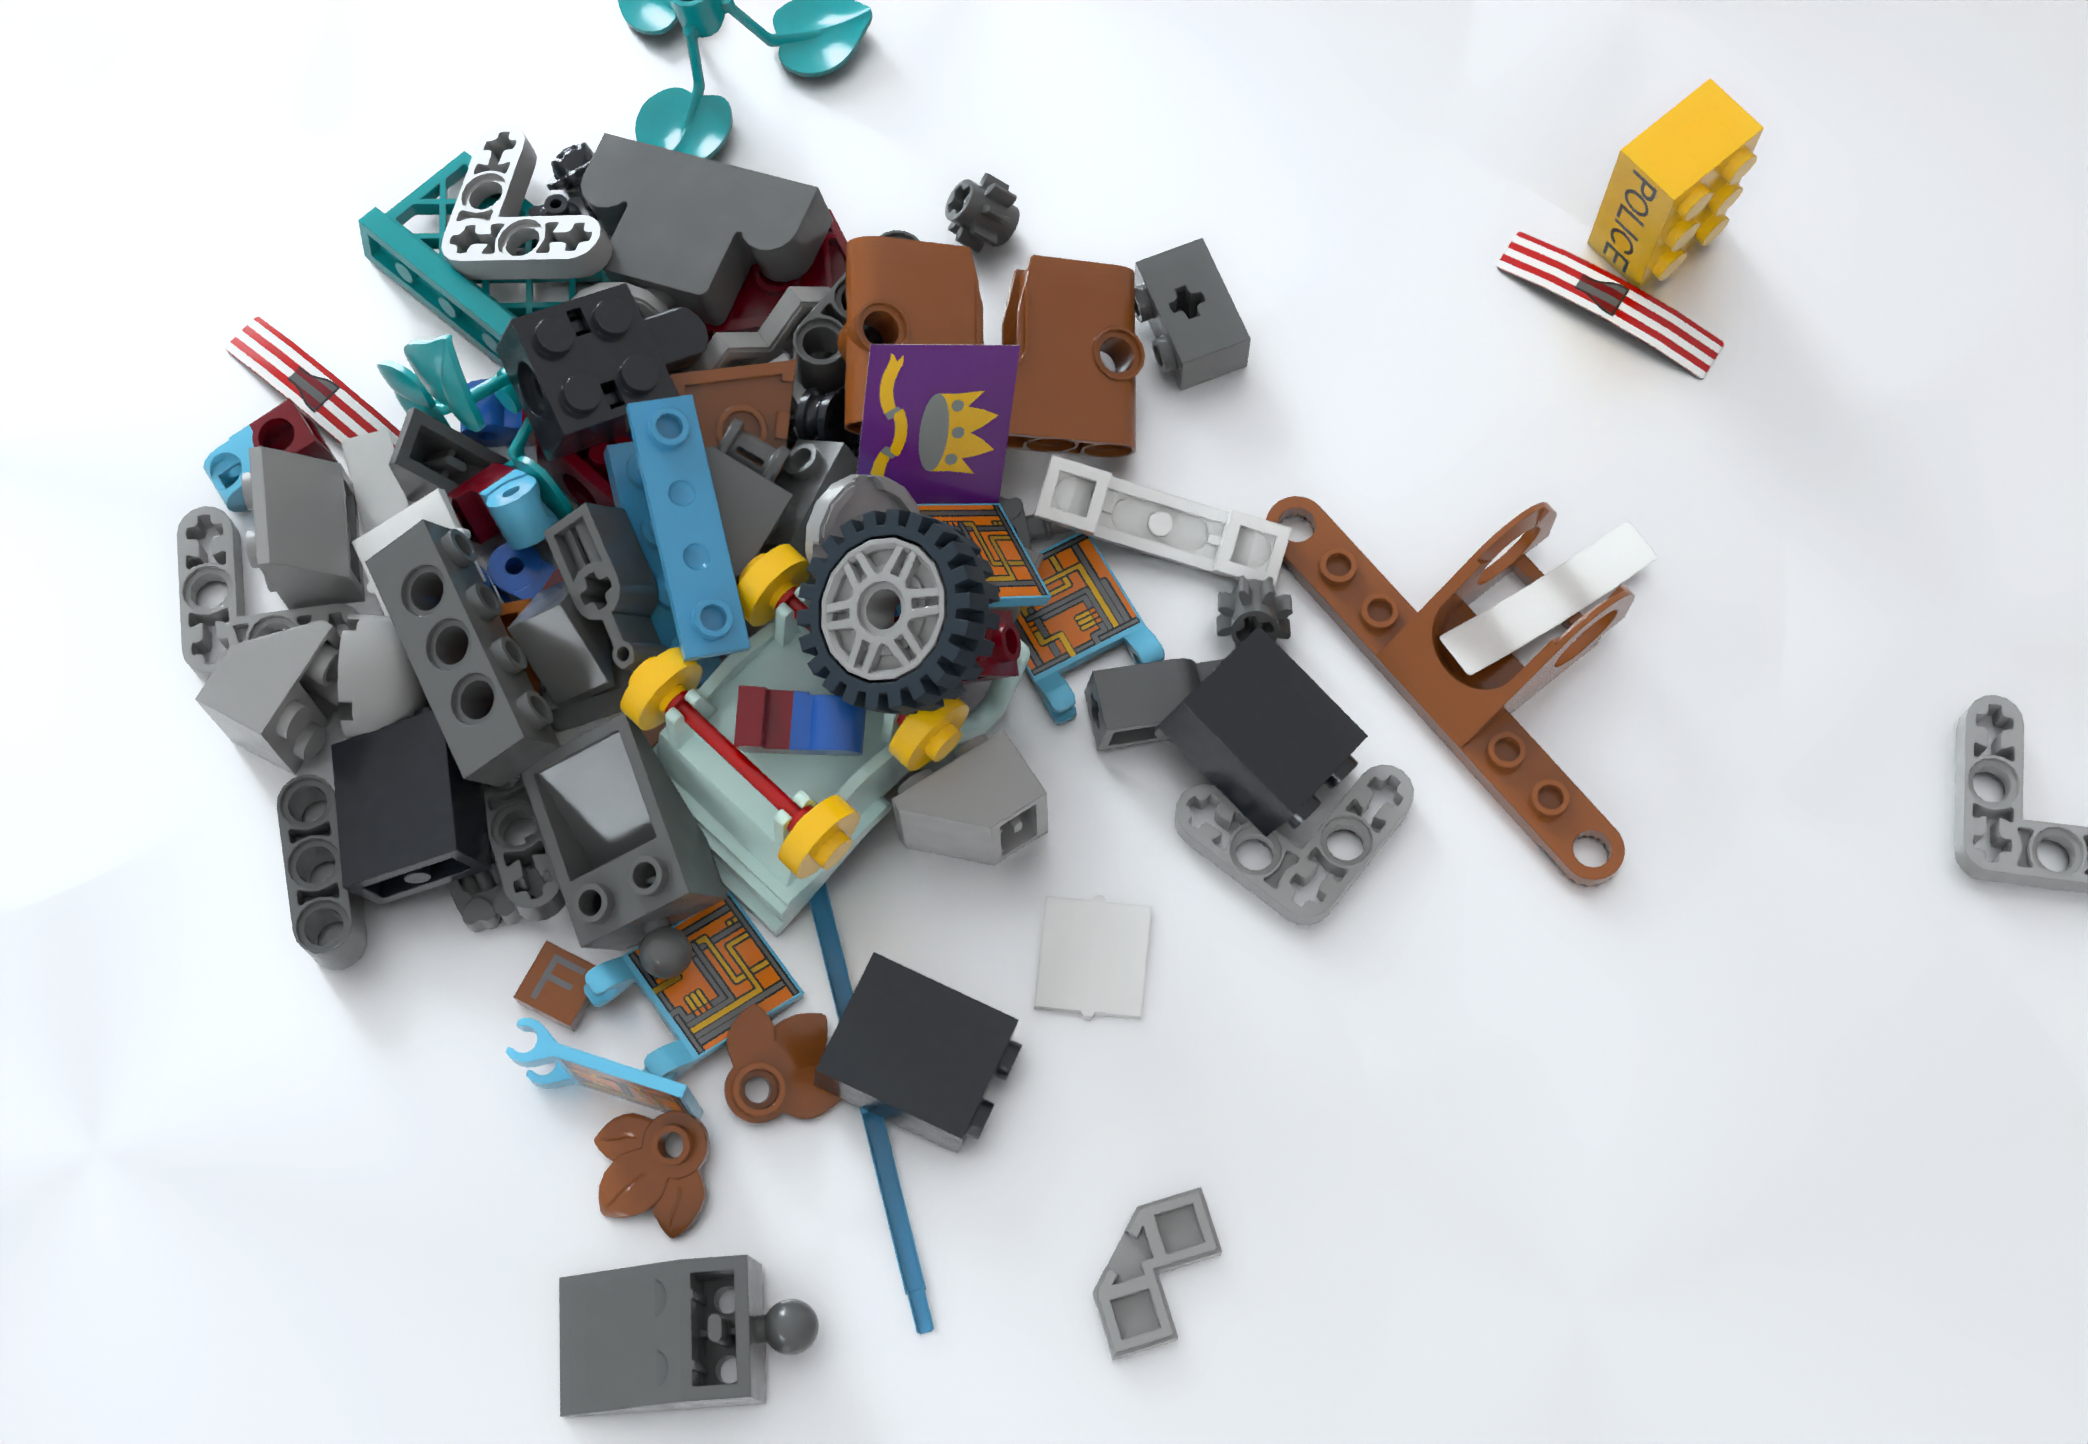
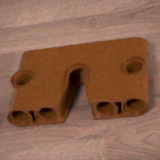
[837,236,1145,458]

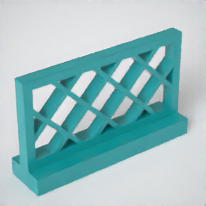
[358,151,610,367]

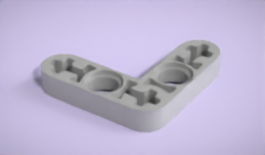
[441,124,613,280]
[177,506,360,682]
[1954,695,2088,893]
[1174,765,1414,926]

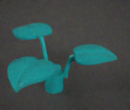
[617,0,873,159]
[376,334,576,529]

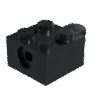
[495,283,708,462]

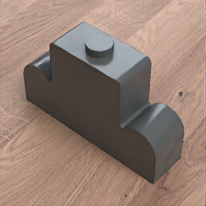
[581,133,833,326]

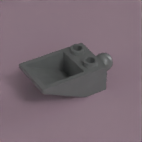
[521,713,728,979]
[559,1255,819,1417]

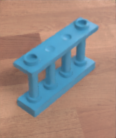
[603,394,751,689]

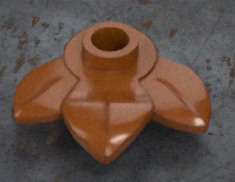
[724,1004,842,1123]
[594,1111,710,1238]

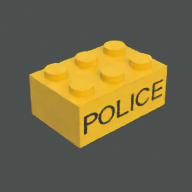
[1587,78,1764,289]

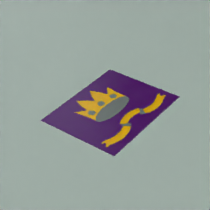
[857,344,1020,504]

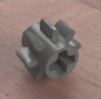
[945,173,1020,253]
[1216,575,1293,648]

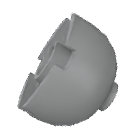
[337,614,429,740]

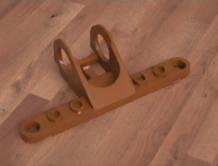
[1266,496,1635,887]

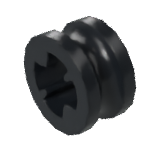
[796,387,846,442]

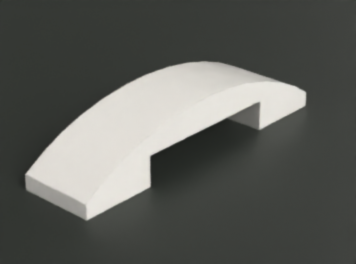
[1034,455,1292,588]

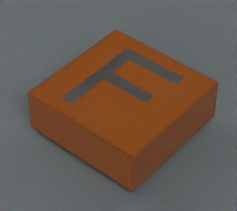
[513,940,596,1031]

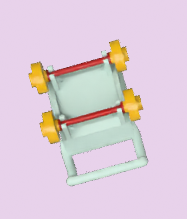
[620,544,1030,937]

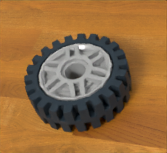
[797,509,1000,715]

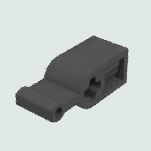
[543,503,669,671]
[1084,658,1224,750]

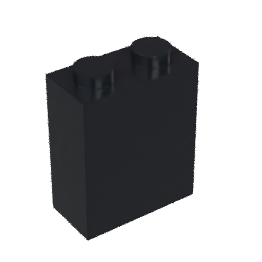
[1157,626,1368,837]
[331,707,492,905]
[814,952,1022,1153]

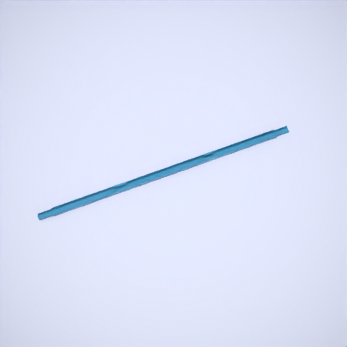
[809,882,934,1334]

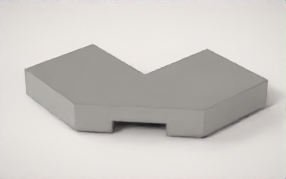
[689,286,830,372]
[1093,1187,1222,1360]

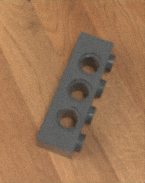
[365,519,560,787]

